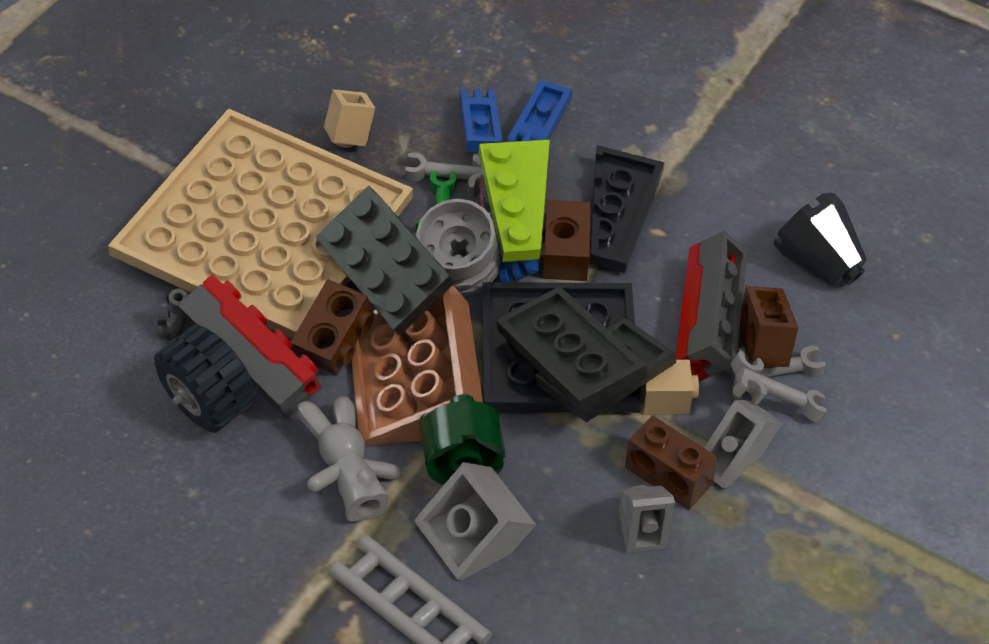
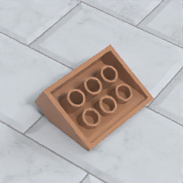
[352,285,483,447]

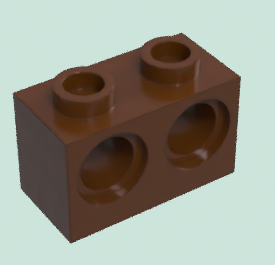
[291,279,374,376]
[739,286,798,369]
[625,415,718,510]

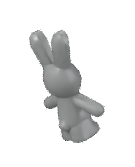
[296,396,401,522]

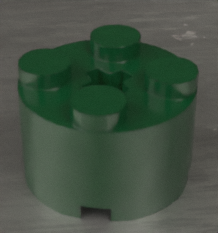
[419,394,506,485]

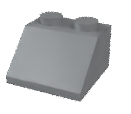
[414,462,536,580]

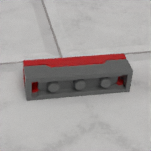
[676,230,747,381]
[178,274,321,419]

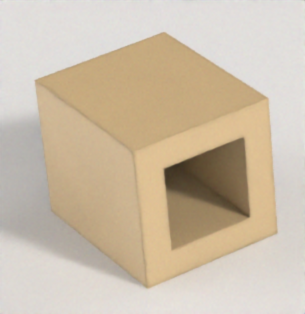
[324,89,375,148]
[640,360,699,415]

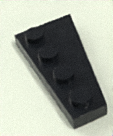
[590,145,665,273]

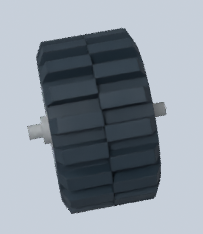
[154,324,256,433]

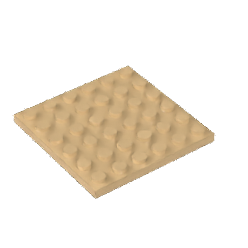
[108,108,413,339]

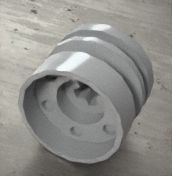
[416,198,501,297]

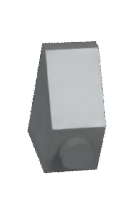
[704,400,783,488]
[618,485,675,553]

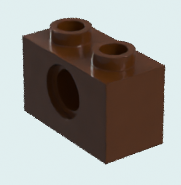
[538,200,591,281]

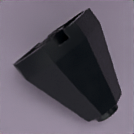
[773,193,867,285]

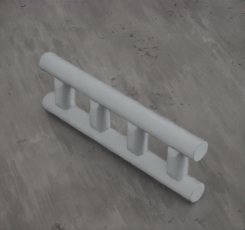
[329,535,492,644]

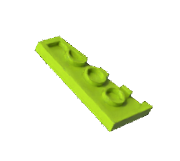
[478,140,550,262]

